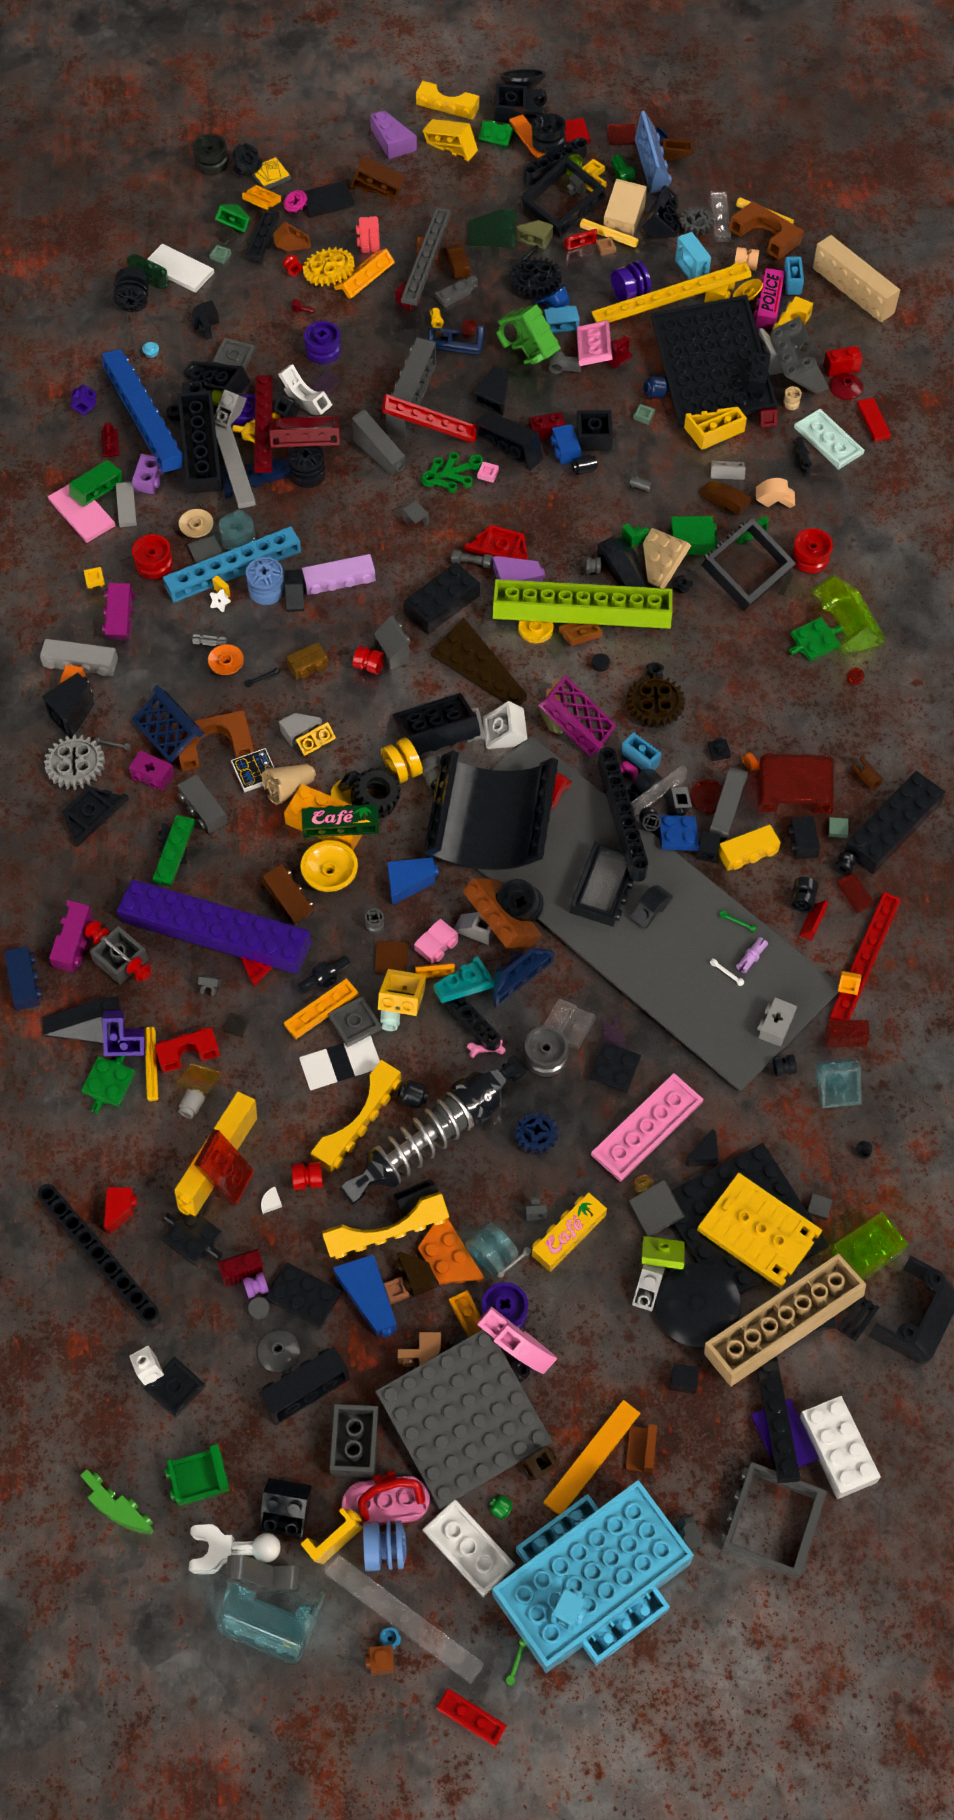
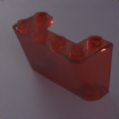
[756,753,834,814]

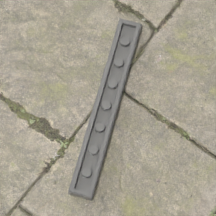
[214,415,256,509]

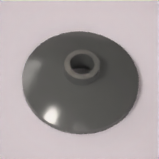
[258,1330,300,1373]

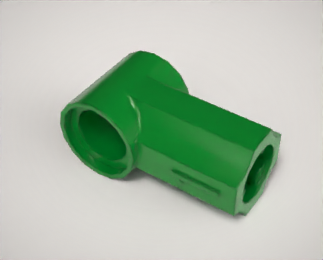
[611,154,635,182]

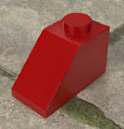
[104,1187,138,1234]

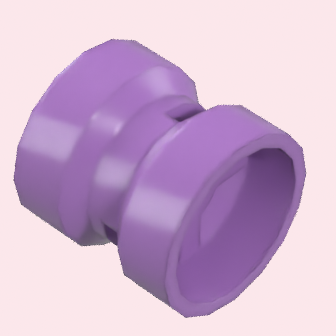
[243,1272,269,1299]

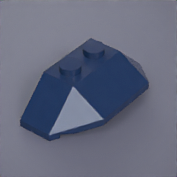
[494,948,554,1008]

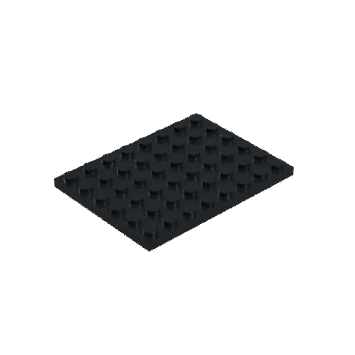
[650,295,778,428]

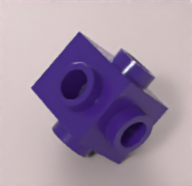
[70,384,96,415]

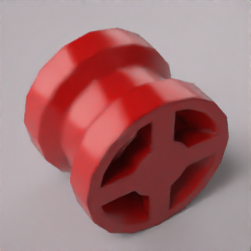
[283,255,303,276]

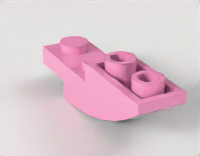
[477,1306,557,1374]

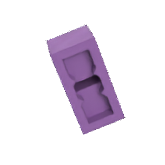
[132,454,164,494]

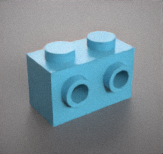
[551,1588,588,1633]

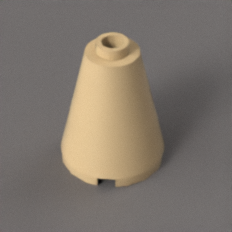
[262,764,316,805]

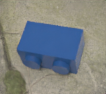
[550,424,581,464]

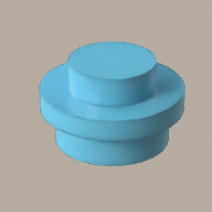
[142,342,159,358]

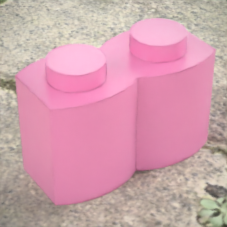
[414,919,458,964]

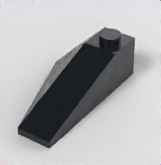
[183,361,250,393]

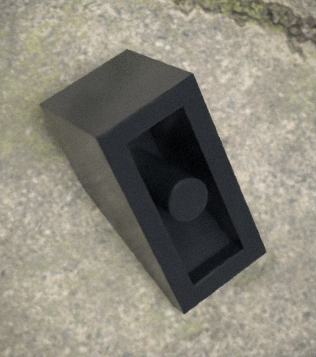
[285,570,304,612]

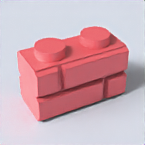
[356,216,380,253]

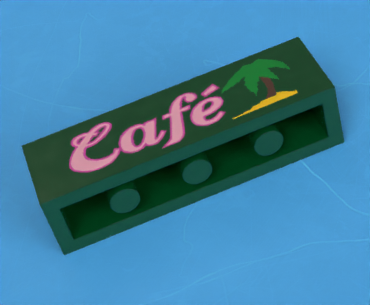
[302,804,379,838]

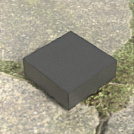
[807,1194,833,1221]

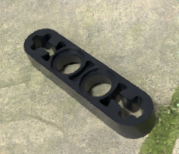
[446,997,501,1051]

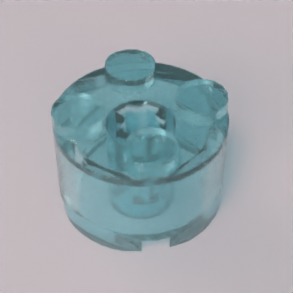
[219,510,256,551]

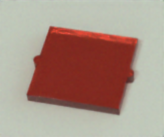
[607,124,636,145]

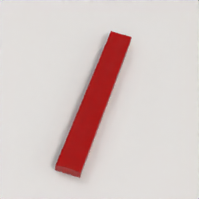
[829,892,901,1026]

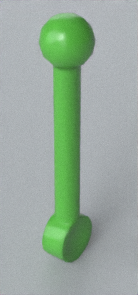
[506,1638,526,1685]

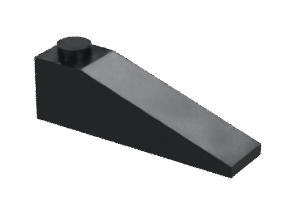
[641,185,680,237]
[597,536,648,588]
[42,996,122,1044]

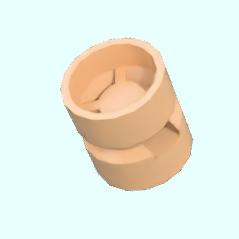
[735,247,759,271]

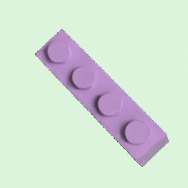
[302,554,376,595]

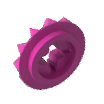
[284,190,308,213]

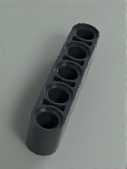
[523,138,587,185]

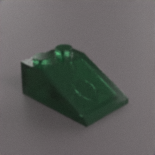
[468,209,517,247]

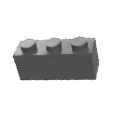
[177,774,228,834]

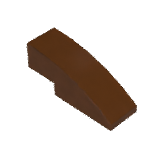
[660,138,694,162]
[444,244,470,278]
[699,481,751,516]

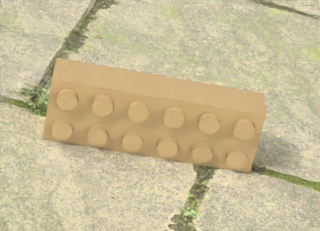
[813,235,900,322]

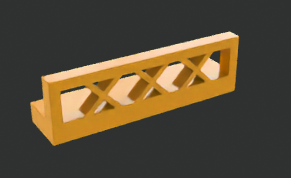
[333,248,395,299]

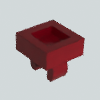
[759,407,778,428]

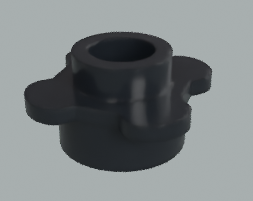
[672,575,693,594]
[645,662,664,679]

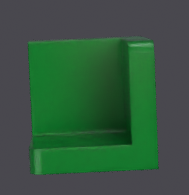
[621,523,649,548]

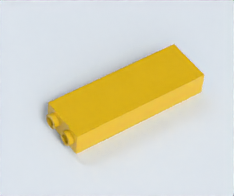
[175,1092,257,1217]

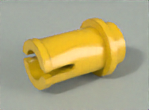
[430,308,444,328]

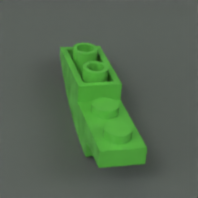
[80,1470,154,1535]

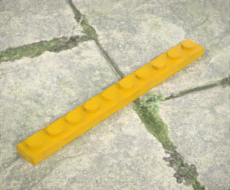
[591,262,751,323]

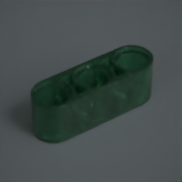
[127,254,169,289]

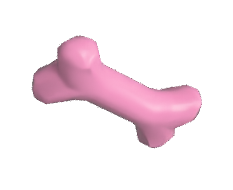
[467,1039,506,1058]

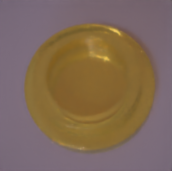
[634,1174,654,1193]

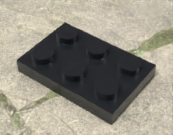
[266,1262,342,1329]

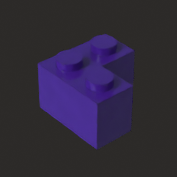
[103,1010,145,1056]

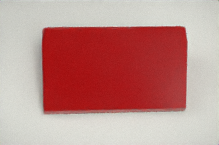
[563,229,597,251]
[799,900,829,941]

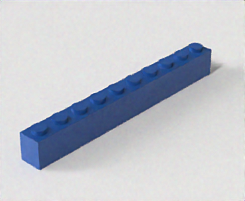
[102,349,184,473]

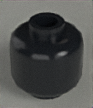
[397,1080,429,1109]

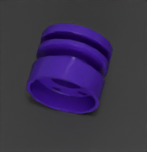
[610,260,651,302]

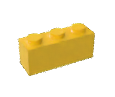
[718,825,781,871]

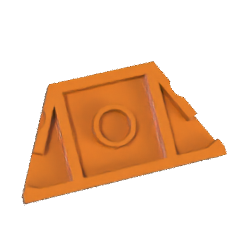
[418,1218,484,1285]

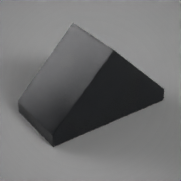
[685,1129,719,1167]

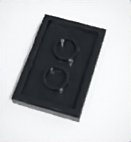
[303,181,355,217]

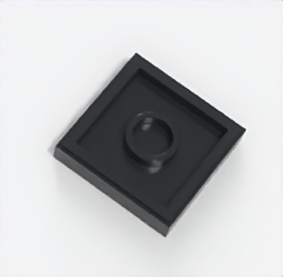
[144,1356,206,1418]

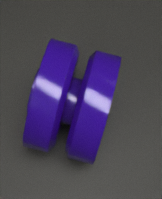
[304,321,341,364]
[482,1282,528,1330]

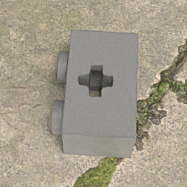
[757,997,797,1047]

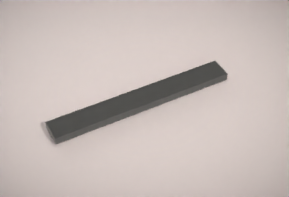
[401,208,451,306]

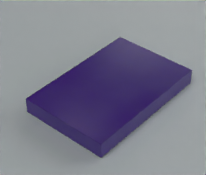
[751,1399,819,1468]

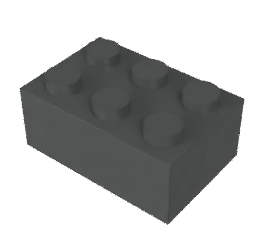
[330,1404,379,1478]

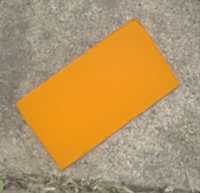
[415,962,455,978]

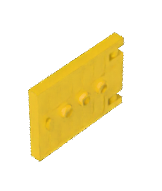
[697,1173,823,1289]

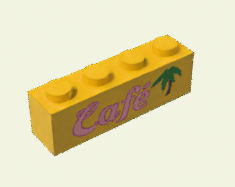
[532,1193,607,1272]

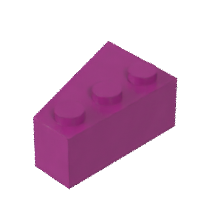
[102,583,136,640]
[49,900,94,973]

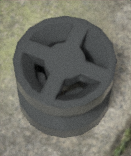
[586,557,601,575]

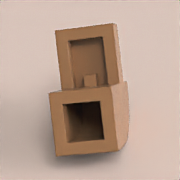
[398,1332,441,1367]

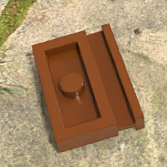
[559,623,603,646]

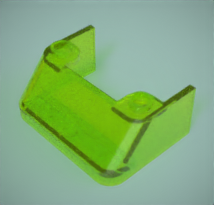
[811,574,886,654]

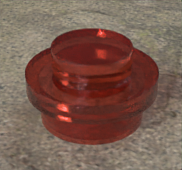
[462,319,477,335]
[846,667,865,685]

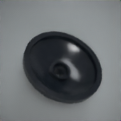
[500,69,546,88]

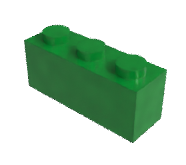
[69,460,122,507]

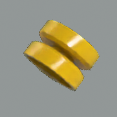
[381,737,423,785]

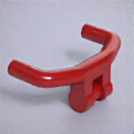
[358,1470,425,1522]

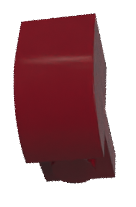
[606,336,633,368]

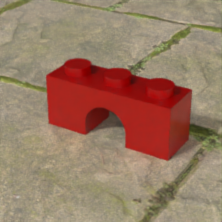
[154,1027,220,1073]

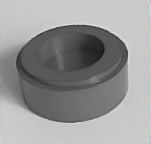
[248,1297,270,1320]

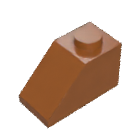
[273,222,311,252]

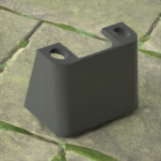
[771,317,829,394]

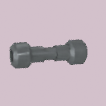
[450,550,493,569]

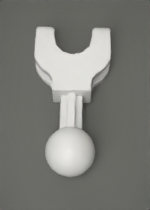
[188,1524,281,1574]

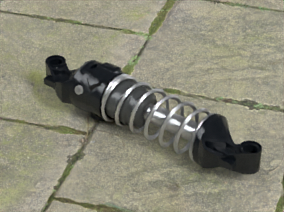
[339,1055,528,1205]

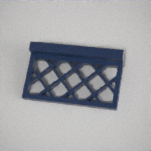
[132,685,204,763]

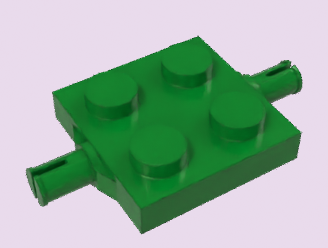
[788,617,843,662]
[81,1056,135,1114]

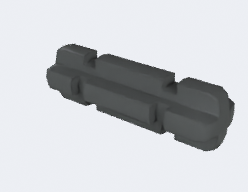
[192,633,228,646]

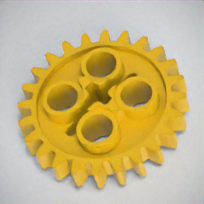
[303,247,355,287]

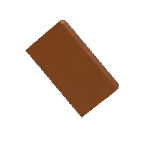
[626,1424,657,1474]

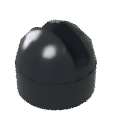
[855,1141,872,1159]

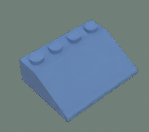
[635,111,671,193]

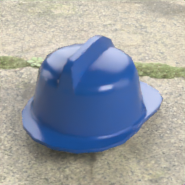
[533,283,570,308]

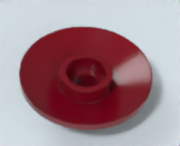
[830,373,863,400]

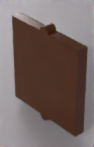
[375,940,409,973]

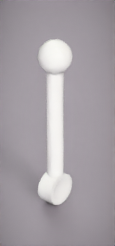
[710,958,744,986]

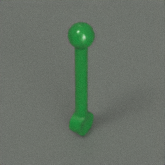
[719,910,757,932]

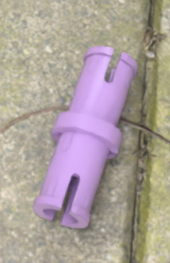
[736,937,768,973]

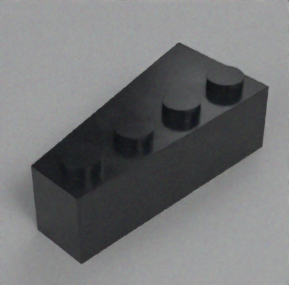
[475,410,543,471]

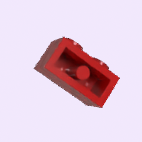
[823,346,863,377]

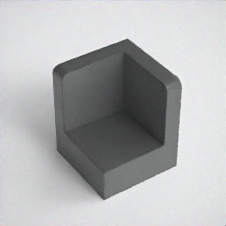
[402,501,429,525]

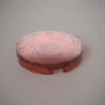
[690,779,723,814]

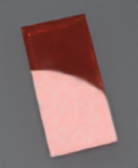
[194,1129,254,1206]

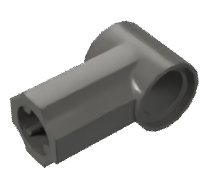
[549,351,582,374]

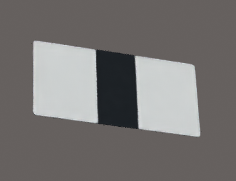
[299,1035,380,1090]

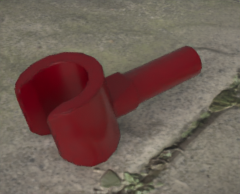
[292,299,314,313]

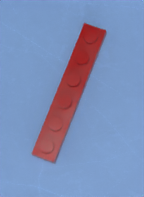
[382,394,476,443]

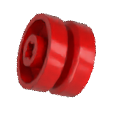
[791,528,833,574]
[132,534,173,580]

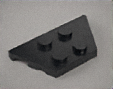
[63,786,129,847]

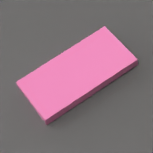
[577,320,612,366]
[48,484,115,543]

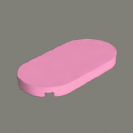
[342,1476,430,1526]

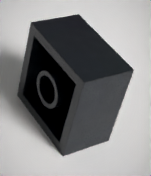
[576,410,613,450]

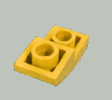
[296,722,336,756]

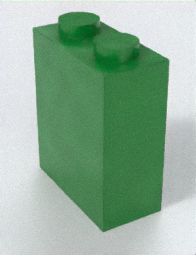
[670,516,718,555]

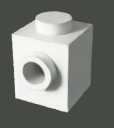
[129,1346,164,1385]

